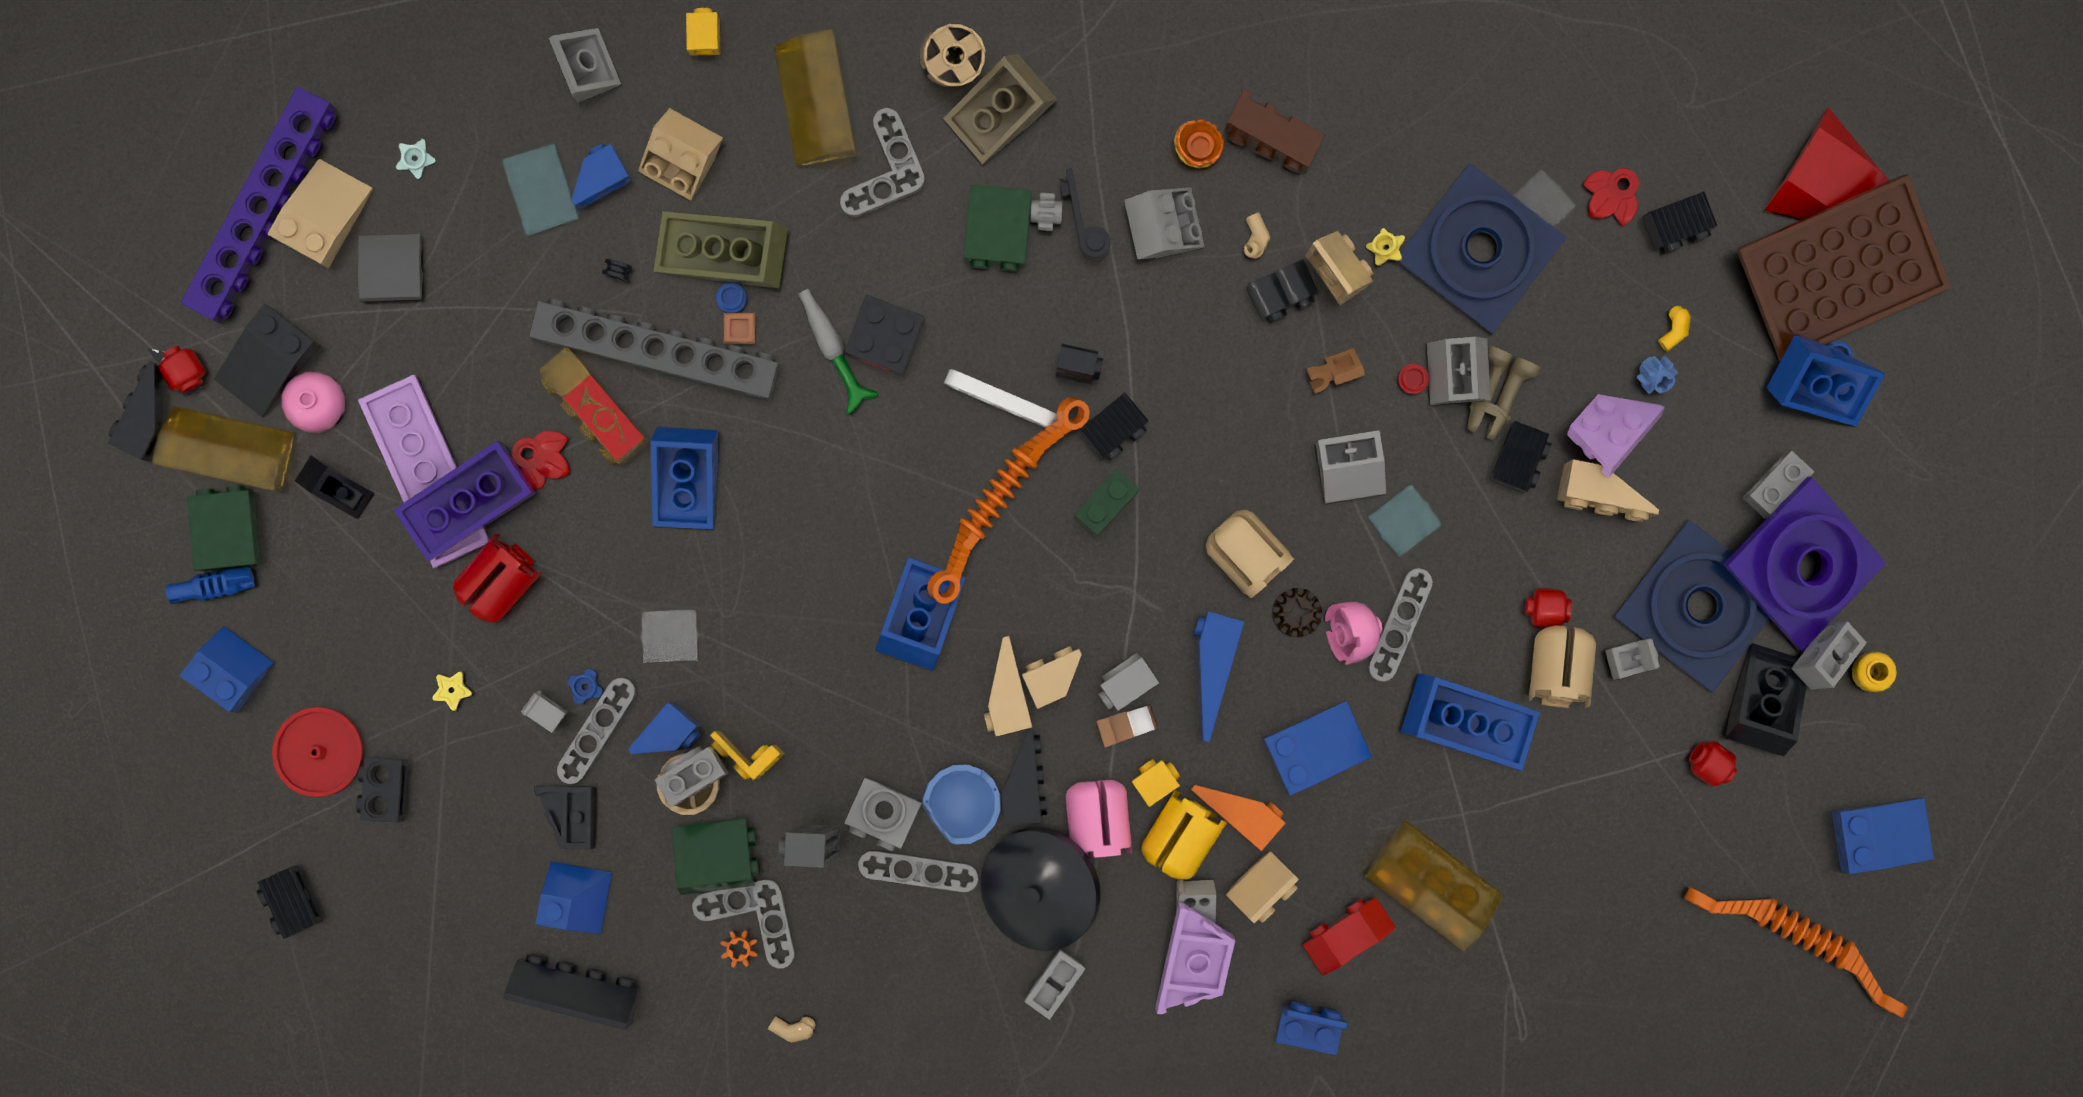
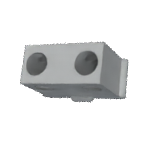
[521,690,568,733]
[1176,879,1216,923]

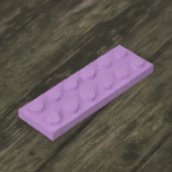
[358,375,489,568]

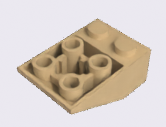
[1557,459,1659,522]

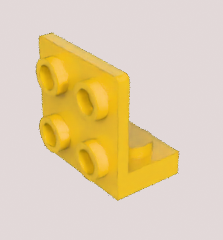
[710,731,785,780]

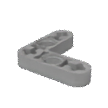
[840,108,925,217]
[692,879,795,968]

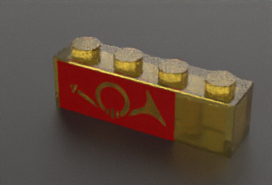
[538,347,649,467]

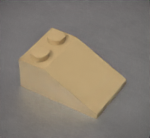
[267,159,373,269]
[1305,231,1373,306]
[984,636,1032,736]

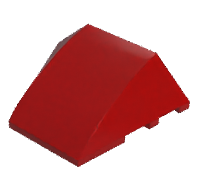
[1763,108,1890,220]

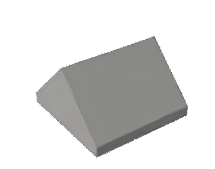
[549,28,621,103]

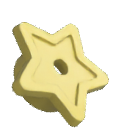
[1366,228,1405,266]
[432,671,472,711]

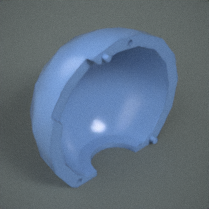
[922,765,1001,844]

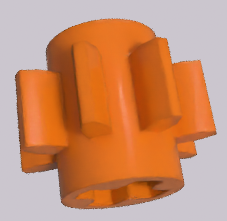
[720,930,759,968]

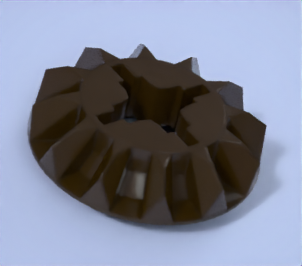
[1273,588,1323,637]

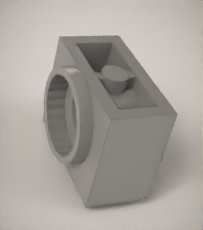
[1098,653,1159,711]
[655,746,729,807]
[845,777,922,851]

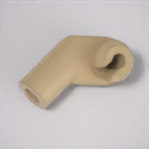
[1244,212,1270,259]
[768,1016,816,1043]

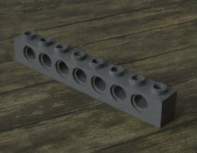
[529,298,780,401]
[778,824,840,868]

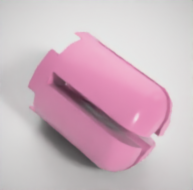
[1066,780,1132,858]

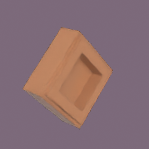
[724,313,756,345]

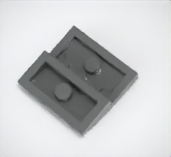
[358,234,423,302]

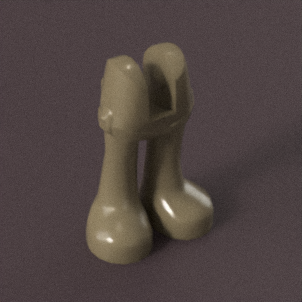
[1467,345,1541,440]

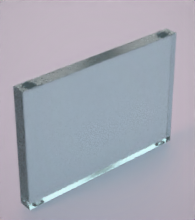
[502,143,579,236]

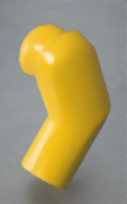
[1658,306,1691,352]

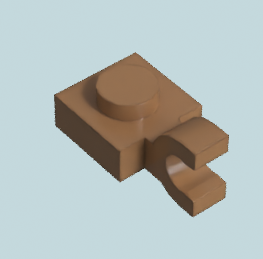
[1307,348,1365,394]

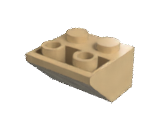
[638,108,723,201]
[1022,646,1082,709]
[1224,850,1299,923]

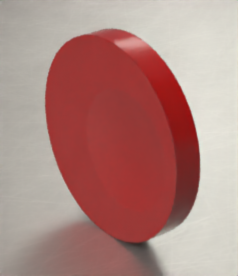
[272,707,364,797]

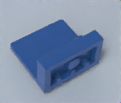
[1275,1001,1348,1055]

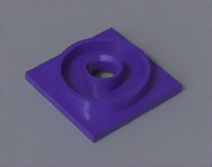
[1723,476,1886,651]

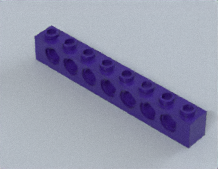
[180,86,336,324]

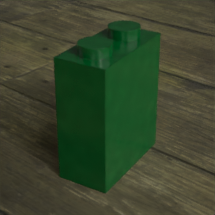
[964,184,1032,272]
[1074,468,1140,539]
[186,485,262,572]
[671,819,759,895]

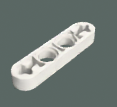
[944,369,1058,428]

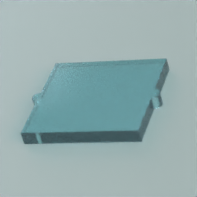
[1368,485,1442,557]

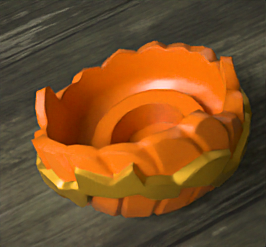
[1174,119,1224,168]

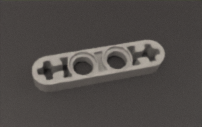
[1368,568,1433,682]
[557,678,636,784]
[858,851,978,892]

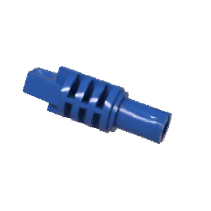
[165,567,255,604]

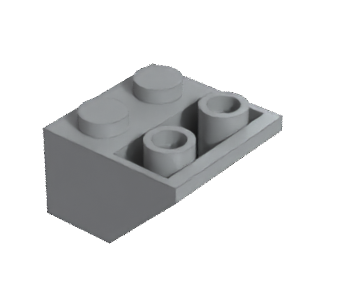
[1124,188,1205,260]
[1427,336,1491,405]
[1315,430,1386,504]

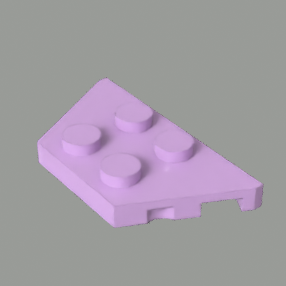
[1567,394,1665,478]
[1155,903,1235,1014]

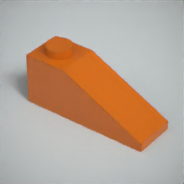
[1190,785,1286,851]

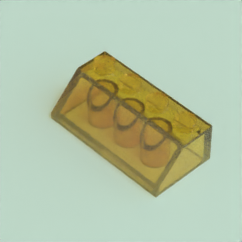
[774,29,857,166]
[152,406,295,493]
[1365,820,1504,952]

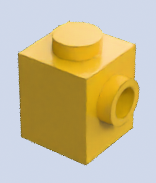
[1131,759,1181,807]

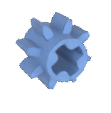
[1637,356,1678,394]

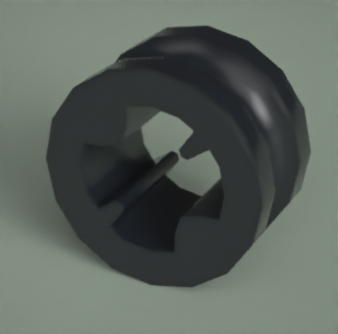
[601,259,632,281]

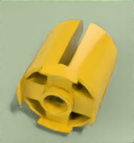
[1141,790,1227,880]

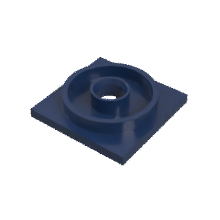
[1394,163,1567,335]
[1613,520,1770,693]

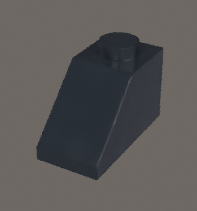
[295,455,373,519]

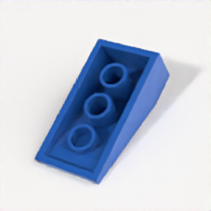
[1193,611,1244,742]
[1401,673,1540,771]

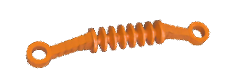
[927,397,1090,604]
[1684,887,1909,1018]

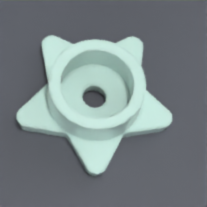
[396,139,435,179]

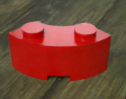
[1303,897,1396,976]

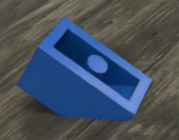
[571,144,632,210]

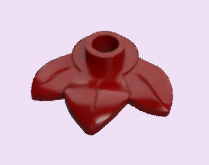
[1583,168,1639,226]
[512,430,570,490]

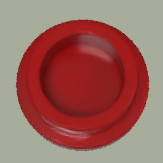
[1398,363,1429,394]

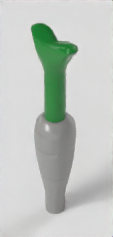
[798,289,878,414]

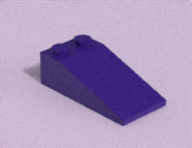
[394,441,536,562]

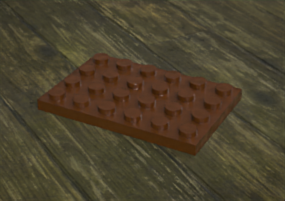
[1736,174,1951,361]

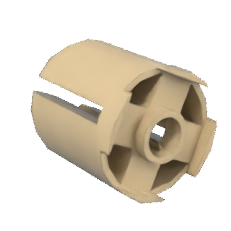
[920,24,985,87]
[1206,510,1294,598]
[1529,625,1596,708]

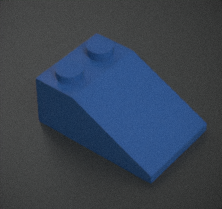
[1767,335,1885,427]
[650,427,718,530]
[875,557,966,671]
[1262,701,1372,796]
[1831,798,1934,874]

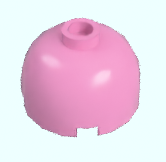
[282,372,345,433]
[1325,601,1382,665]

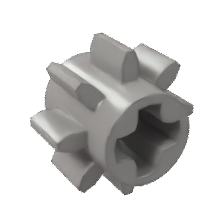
[1030,192,1063,231]

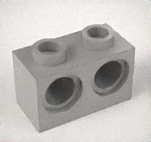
[1743,451,1814,519]
[1791,621,1867,690]
[1024,949,1086,1020]

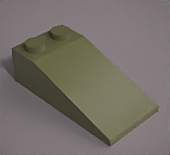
[653,211,788,288]

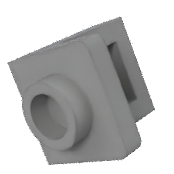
[1605,638,1660,680]

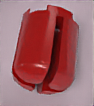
[452,533,542,623]

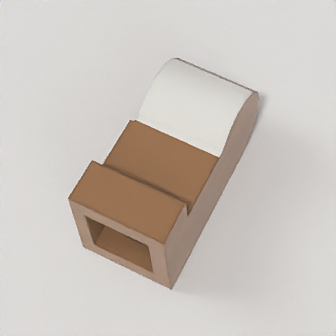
[1096,705,1158,747]

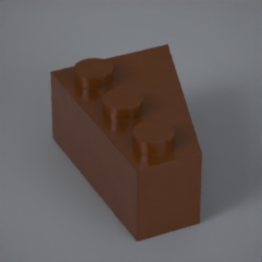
[1224,89,1325,173]

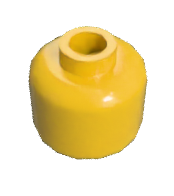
[1852,652,1897,692]

